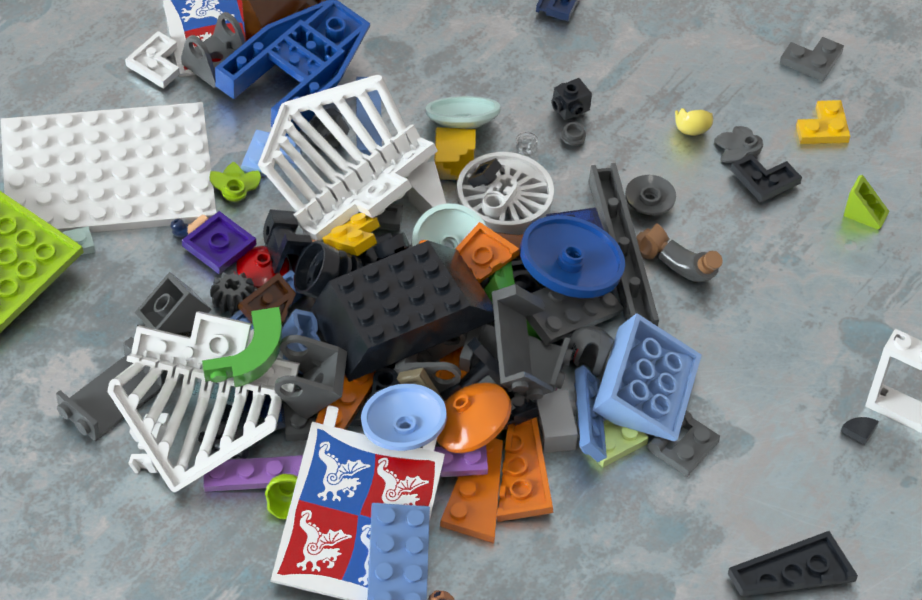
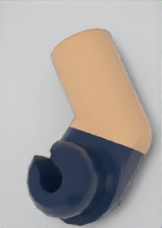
[170,214,208,237]

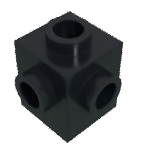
[551,78,592,120]

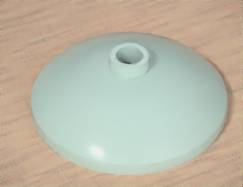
[425,96,500,129]
[411,203,486,249]

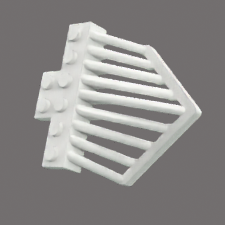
[258,75,438,242]
[107,311,300,492]

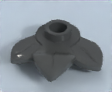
[714,126,763,163]

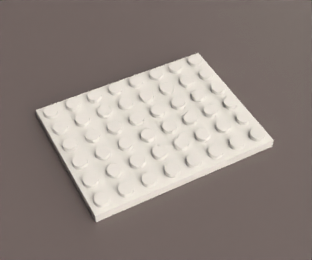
[1,102,217,233]

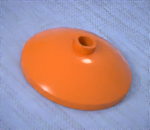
[437,383,511,453]

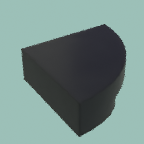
[840,417,879,445]

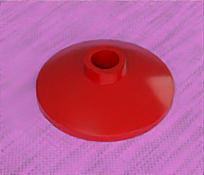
[237,246,289,288]

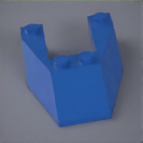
[215,0,370,136]

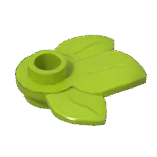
[209,162,261,202]

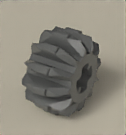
[210,270,256,316]

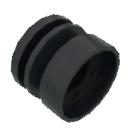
[294,240,363,299]

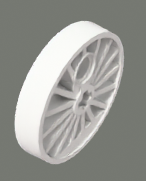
[457,152,554,235]

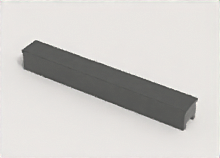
[588,163,659,326]

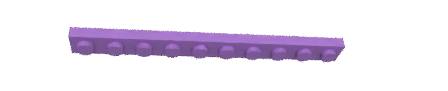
[204,445,488,492]

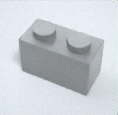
[534,389,580,454]

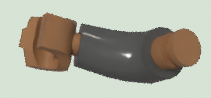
[636,223,723,282]

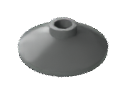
[625,175,676,215]

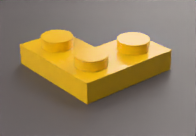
[796,100,850,144]
[322,213,380,256]

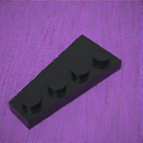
[728,531,858,597]

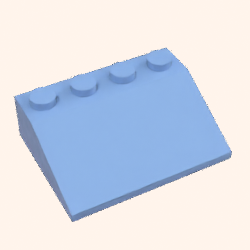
[592,313,702,441]

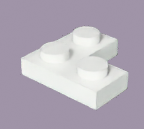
[126,31,180,89]

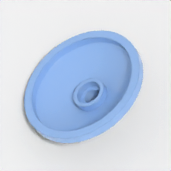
[361,384,447,451]

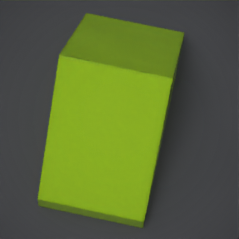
[843,175,890,229]

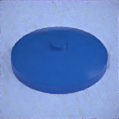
[520,215,625,298]

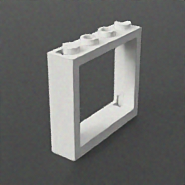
[865,329,922,433]

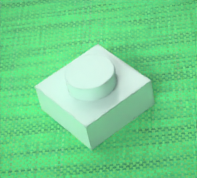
[63,226,95,255]

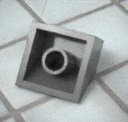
[135,272,212,334]

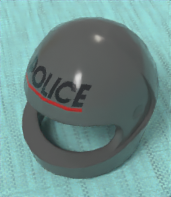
[569,326,614,377]

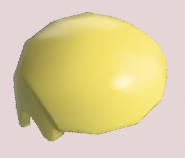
[675,108,713,136]

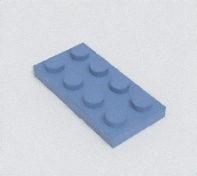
[367,503,430,600]

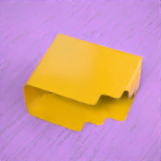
[434,127,476,180]

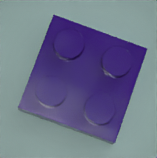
[182,211,257,274]

